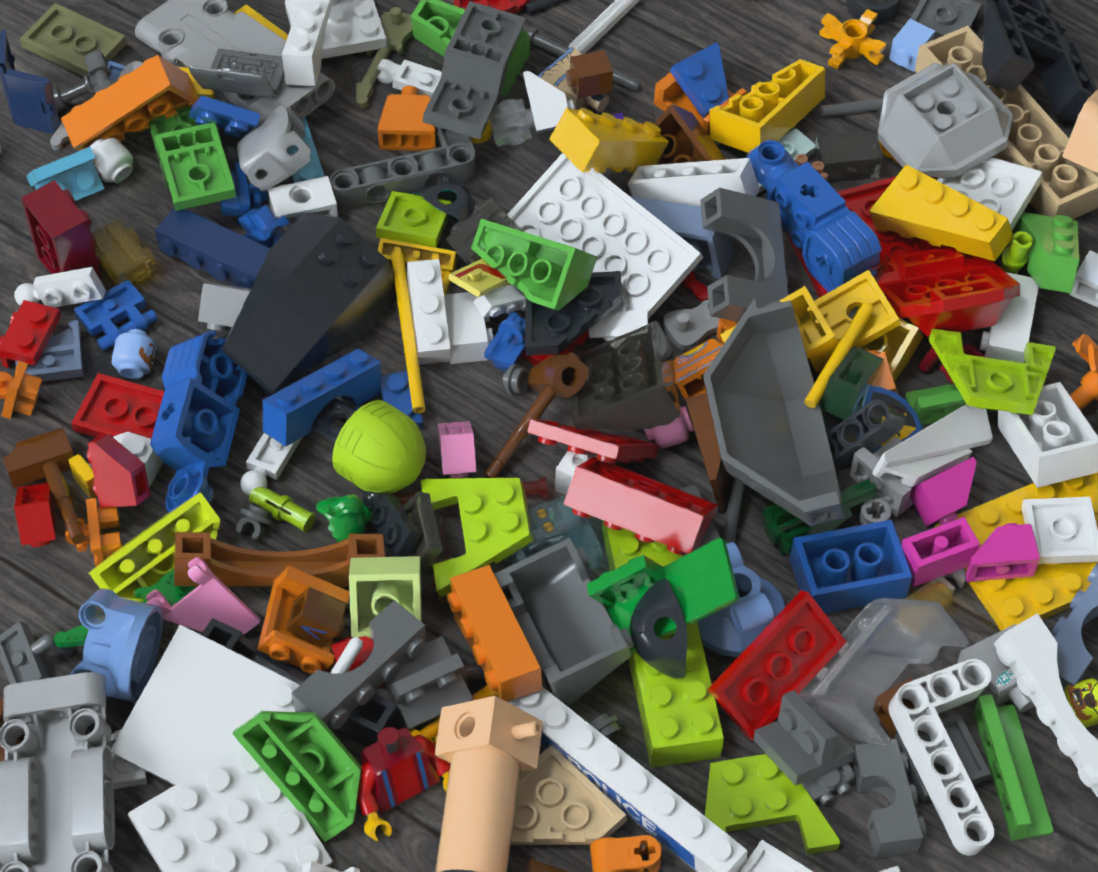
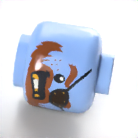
[112,329,156,379]

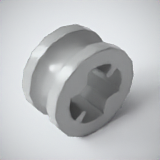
[859,498,891,525]

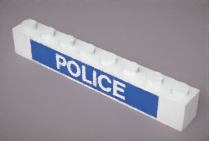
[508,687,747,872]

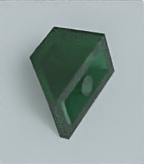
[820,345,884,420]

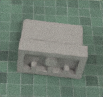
[849,437,917,517]

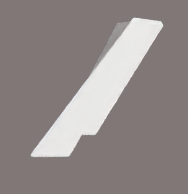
[872,404,993,487]

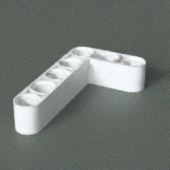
[888,659,994,856]

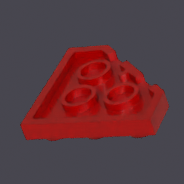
[527,419,659,464]

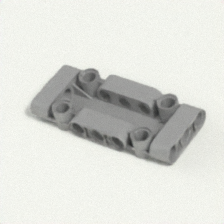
[135,0,335,126]
[0,672,115,872]

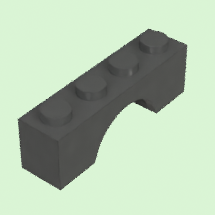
[291,600,427,730]

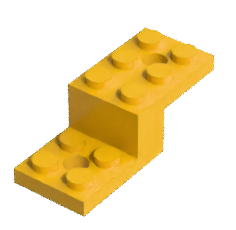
[720,270,901,373]

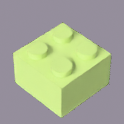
[349,556,422,638]

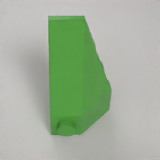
[471,219,597,311]

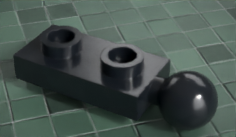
[362,491,421,557]

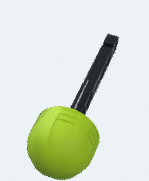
[217,334,426,494]

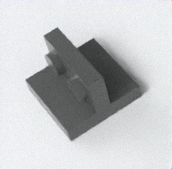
[384,636,473,731]
[753,690,855,786]

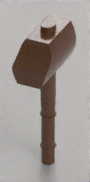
[484,352,589,478]
[3,427,85,544]

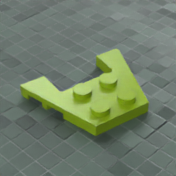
[929,329,1056,415]
[421,478,534,597]
[705,754,840,855]

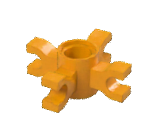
[819,9,886,70]

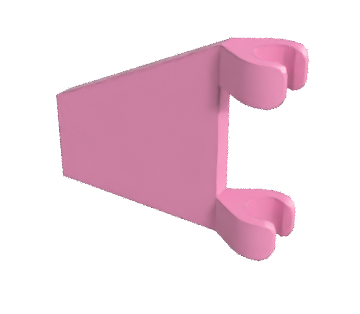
[146,557,260,635]

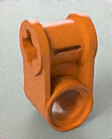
[590,835,661,872]

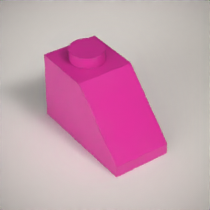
[910,457,977,527]
[965,523,1040,582]

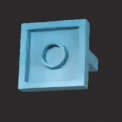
[26,147,104,201]

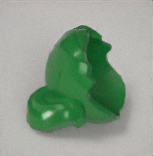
[316,494,372,542]

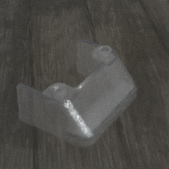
[798,598,970,746]

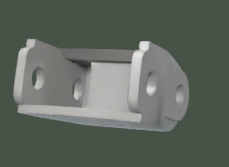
[237,105,311,191]

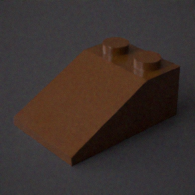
[685,392,733,513]

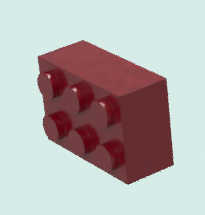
[21,180,102,280]

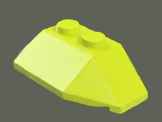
[89,492,220,602]

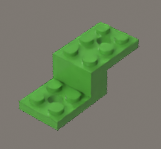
[149,106,236,211]

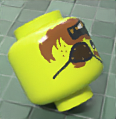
[1064,678,1098,728]

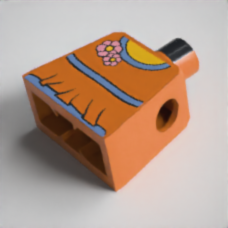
[673,339,723,399]

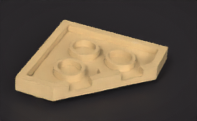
[510,746,627,845]

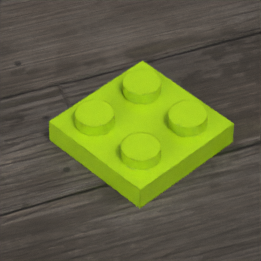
[376,191,451,248]

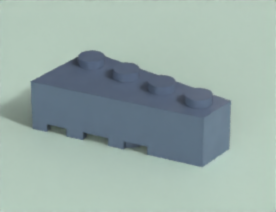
[628,195,735,279]

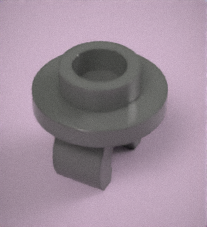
[236,504,272,540]

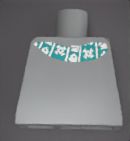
[957,624,1035,713]

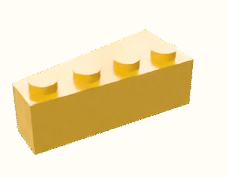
[710,59,825,153]
[550,108,669,173]
[869,164,1013,261]

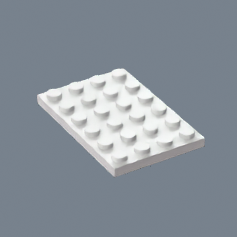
[499,153,703,352]

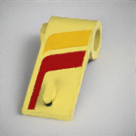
[448,259,511,298]

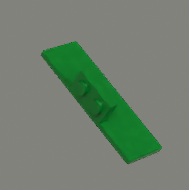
[586,538,739,654]

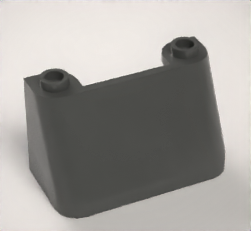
[494,537,634,706]

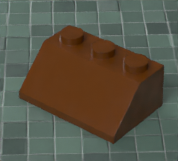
[654,104,727,165]

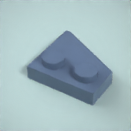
[16,320,84,382]

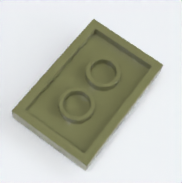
[20,3,127,76]

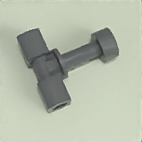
[52,50,113,113]

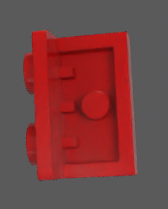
[0,300,61,368]

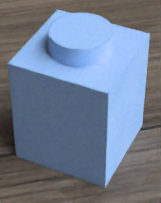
[889,19,935,72]

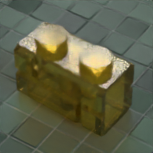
[92,220,155,288]

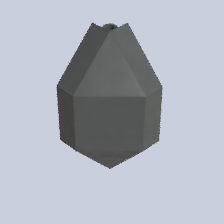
[703,298,845,526]

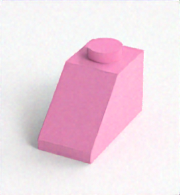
[437,421,476,479]

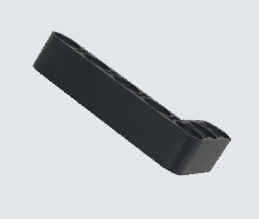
[808,361,905,471]

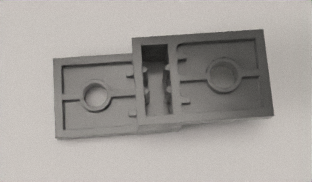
[422,1,526,139]

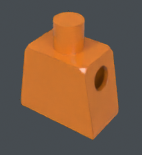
[378,86,436,151]

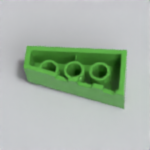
[411,0,530,97]

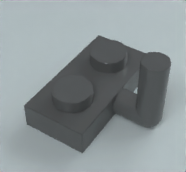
[0,621,75,684]

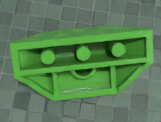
[232,711,362,842]

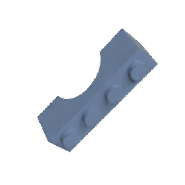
[1051,563,1098,691]

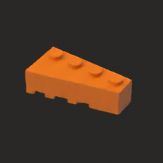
[61,55,199,151]
[447,565,542,702]

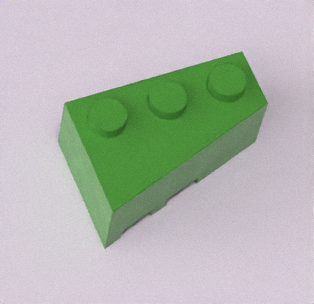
[1008,212,1079,293]

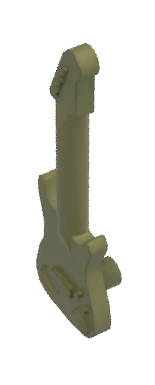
[356,7,413,109]

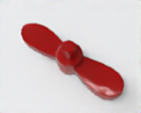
[682,271,708,301]

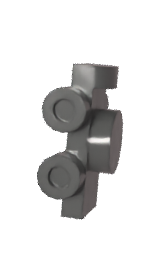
[802,764,855,806]

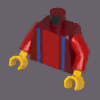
[357,727,451,841]

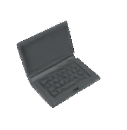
[189,48,285,98]

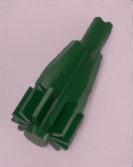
[762,479,877,554]

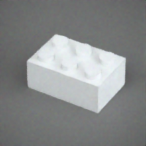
[998,382,1098,488]

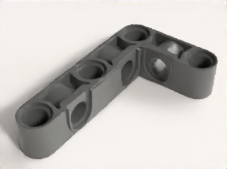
[330,108,476,210]

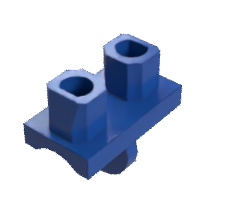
[220,163,268,225]
[238,205,289,248]
[484,312,525,372]

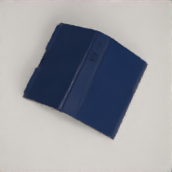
[0,29,60,134]

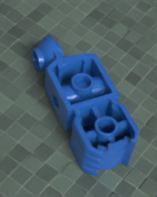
[746,140,882,293]
[150,330,248,512]

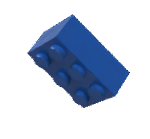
[789,520,912,613]

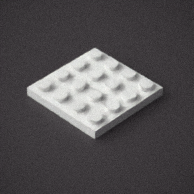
[128,746,333,872]

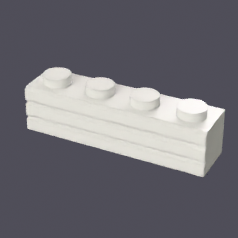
[473,285,526,318]

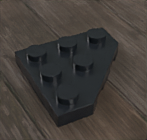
[525,271,622,356]

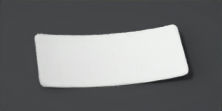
[589,308,648,338]

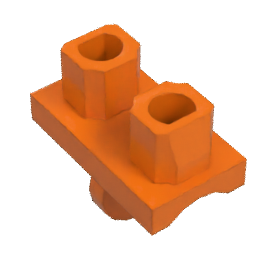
[0,361,42,419]
[65,498,122,567]

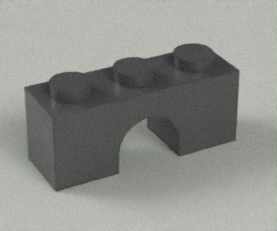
[851,739,926,859]

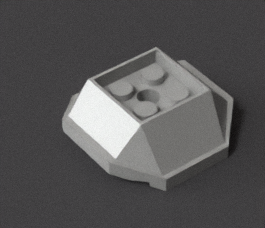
[878,63,1013,178]

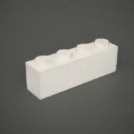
[628,158,760,207]

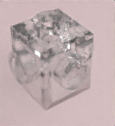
[490,99,535,147]

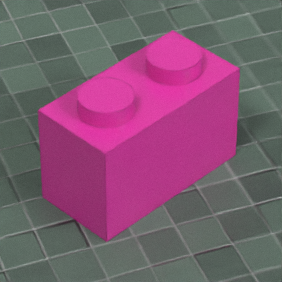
[901,517,980,587]

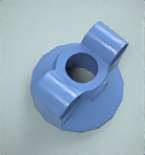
[697,542,785,657]
[70,589,163,703]

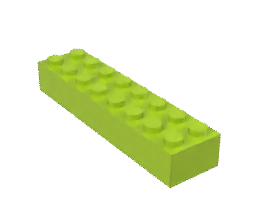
[601,520,724,768]

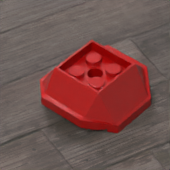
[877,246,1020,337]

